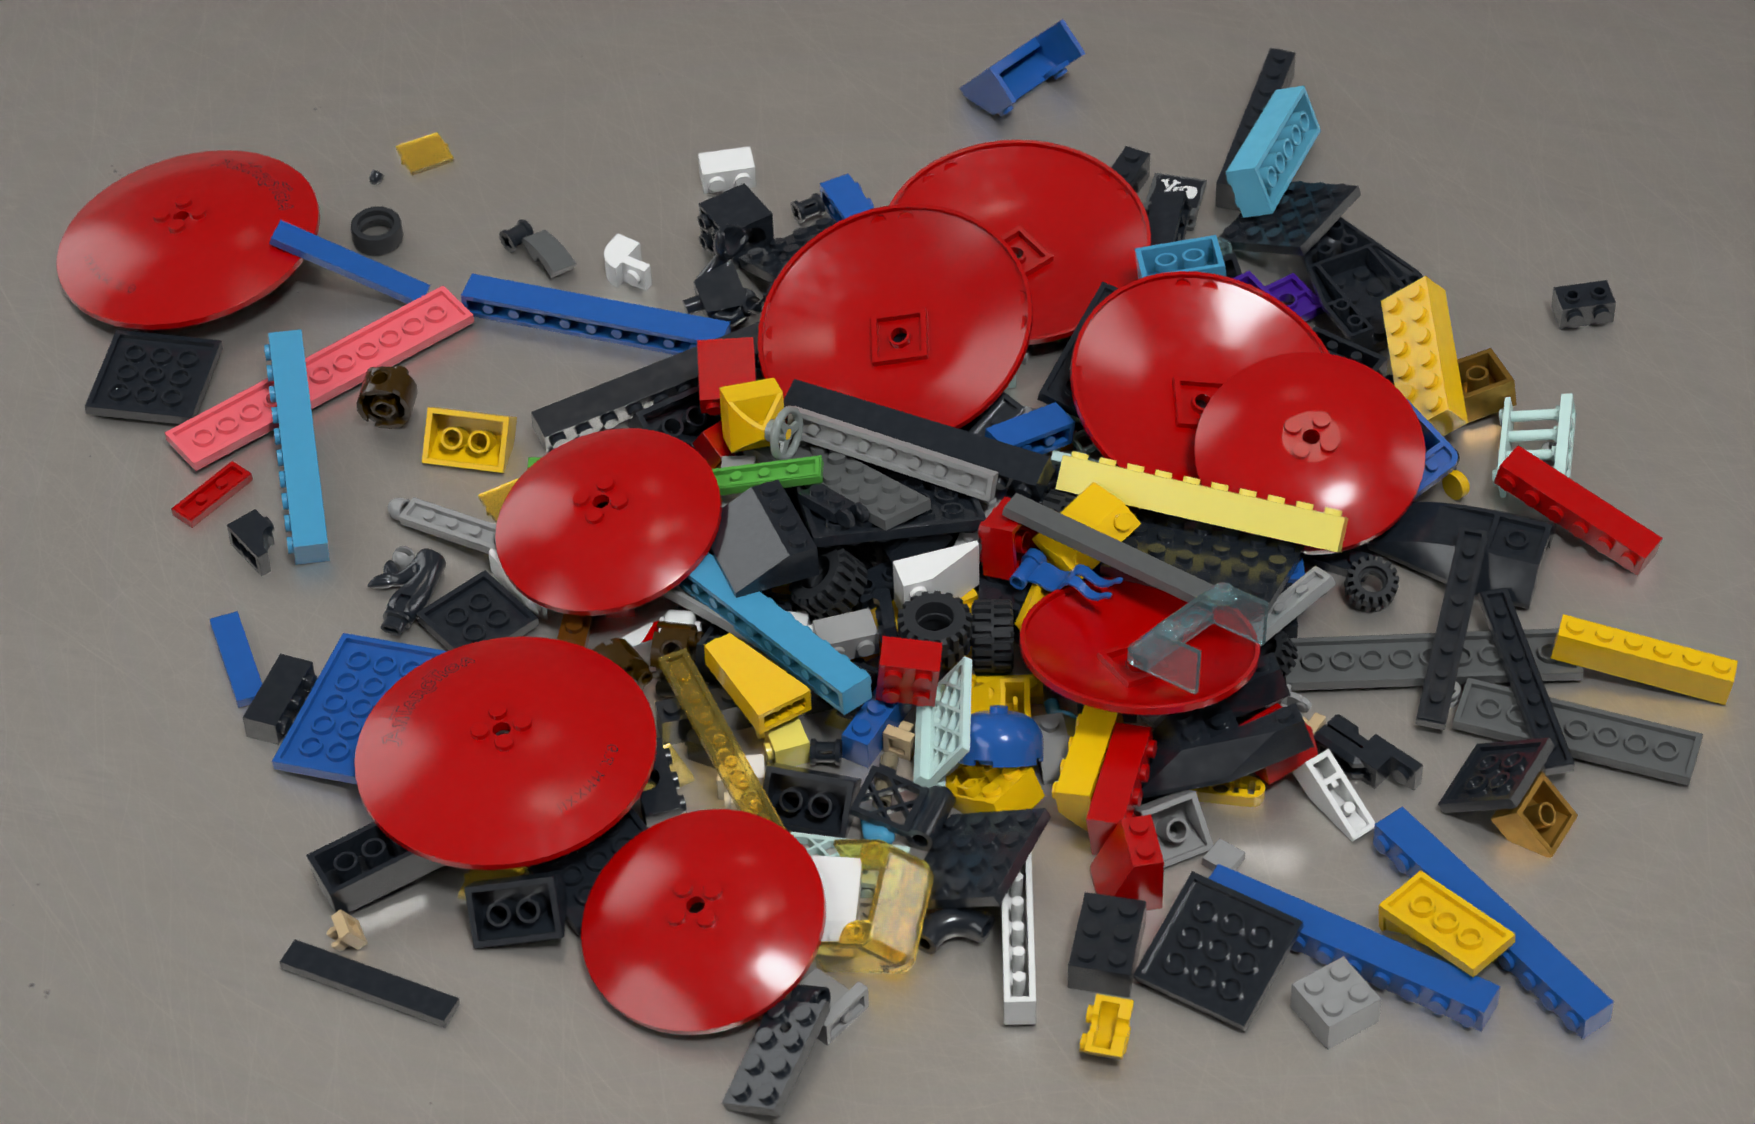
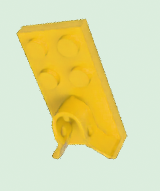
[1378,870,1515,977]

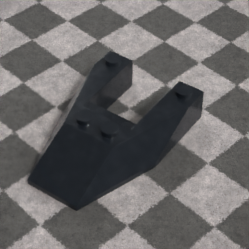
[1141,652,1314,799]

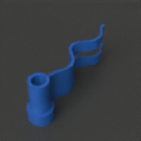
[1009,548,1124,601]

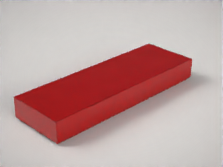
[171,461,253,528]

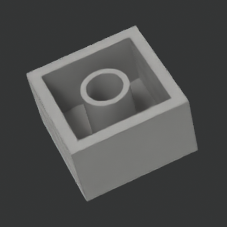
[1290,956,1381,1050]

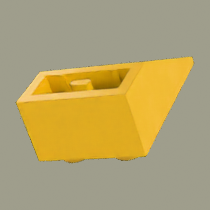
[971,677,1031,717]
[945,761,1045,814]

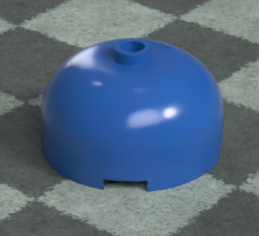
[958,705,1044,768]

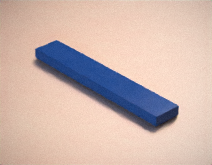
[269,220,430,304]

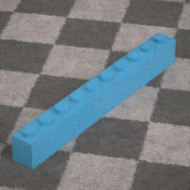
[264,329,330,565]
[678,552,872,715]

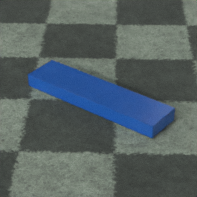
[209,611,262,708]

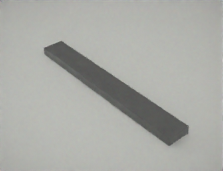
[1002,493,1226,613]

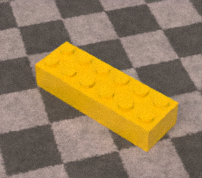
[1381,276,1468,436]

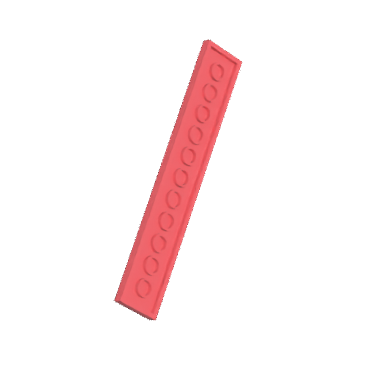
[165,285,474,471]

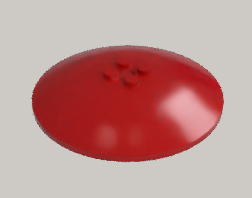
[1194,352,1426,555]
[495,428,722,616]
[1020,576,1260,715]
[581,809,826,1035]

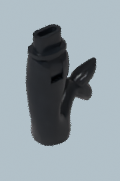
[368,548,446,636]

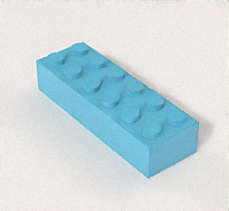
[1226,86,1321,218]

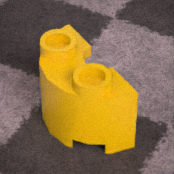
[1080,994,1134,1060]

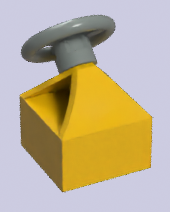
[719,378,803,461]

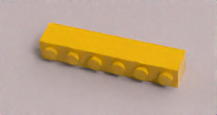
[1551,614,1738,705]

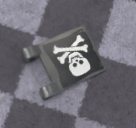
[1143,173,1207,231]

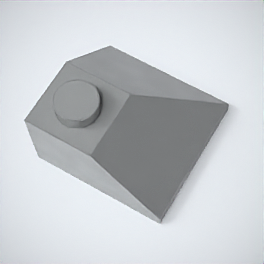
[1033,712,1076,785]

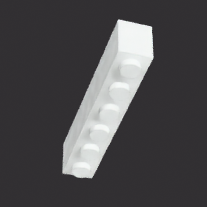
[1001,852,1036,1025]

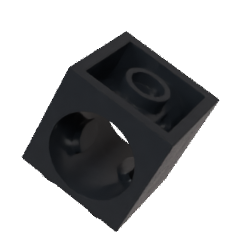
[697,183,774,270]

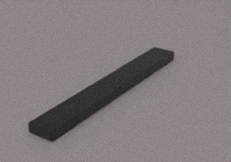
[1416,526,1489,730]
[1478,588,1575,776]

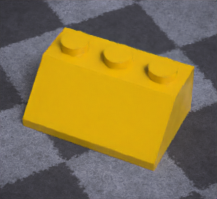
[422,407,517,473]
[1032,482,1141,579]

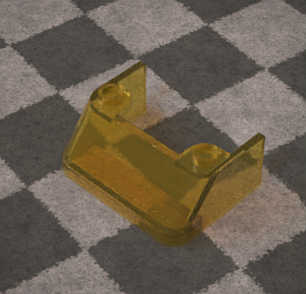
[815,839,934,973]

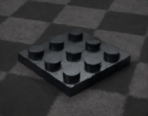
[416,570,539,650]
[1438,738,1555,813]

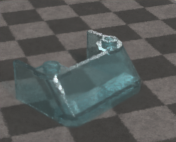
[1127,582,1269,694]

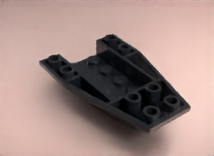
[1301,217,1424,352]
[1367,502,1557,609]

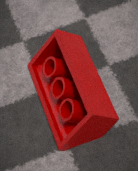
[1086,722,1157,856]

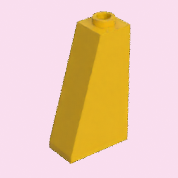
[704,633,811,734]

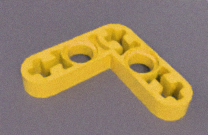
[1191,776,1265,807]

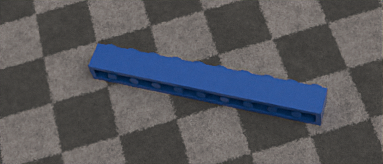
[461,274,731,355]
[1373,807,1614,1039]
[1209,864,1500,1032]

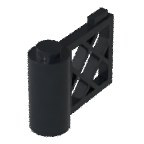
[849,764,956,851]

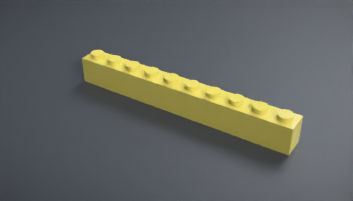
[1056,451,1349,552]

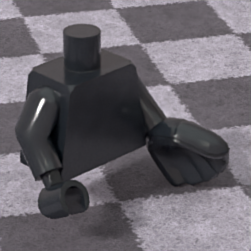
[682,224,762,327]

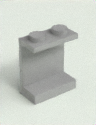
[783,956,869,1046]

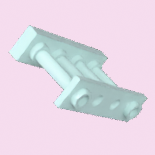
[1492,393,1576,498]

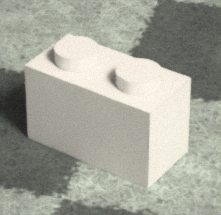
[698,146,756,194]

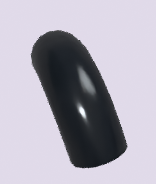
[910,907,995,954]

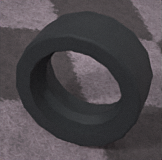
[351,207,403,255]

